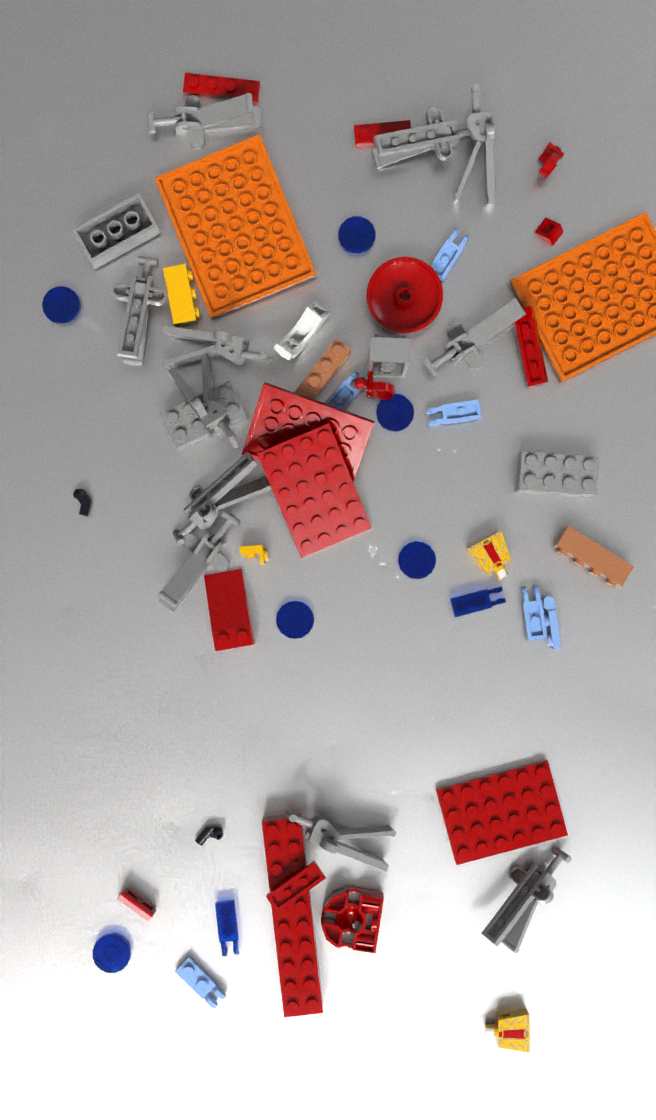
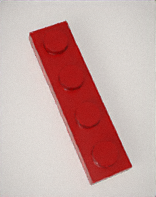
[183,73,260,103]
[515,306,548,386]

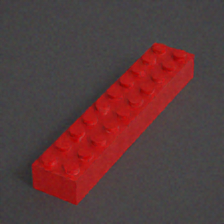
[262,813,323,1018]

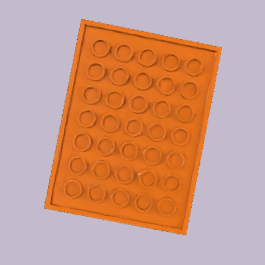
[155,134,317,319]
[509,212,656,383]

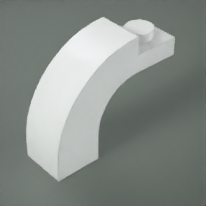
[273,301,330,361]

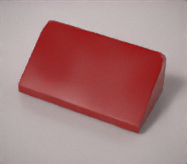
[118,888,156,921]

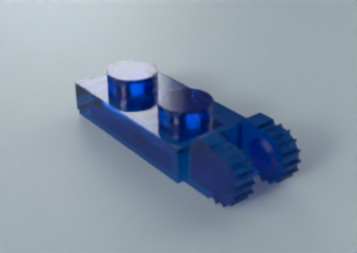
[450,586,506,617]
[215,900,239,956]

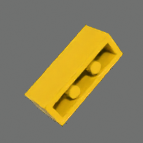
[163,264,200,328]

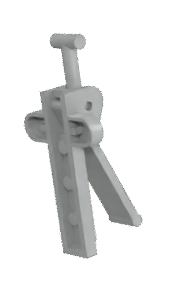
[454,83,496,204]
[147,93,262,150]
[372,107,470,169]
[112,256,166,366]
[422,298,526,377]
[162,325,273,369]
[168,354,240,448]
[173,451,272,546]
[158,510,241,613]
[285,810,396,872]
[481,847,571,954]

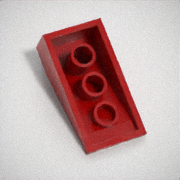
[204,569,255,651]

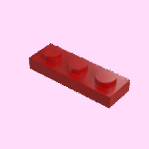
[354,120,411,147]
[266,860,326,913]

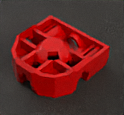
[321,886,384,953]

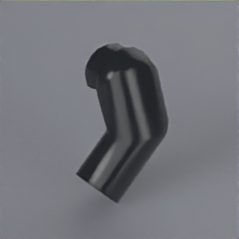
[73,489,92,517]
[195,826,223,846]

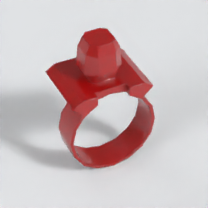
[538,142,564,179]
[355,371,395,399]

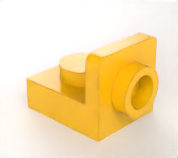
[240,545,268,564]

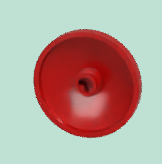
[366,257,443,335]

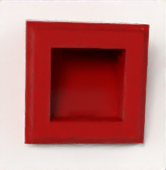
[534,218,563,246]

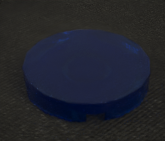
[338,216,376,255]
[42,286,81,325]
[376,394,414,432]
[398,541,436,579]
[276,601,314,639]
[92,933,132,973]

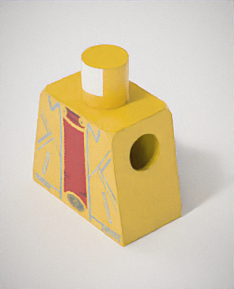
[467,531,511,580]
[485,1008,530,1053]

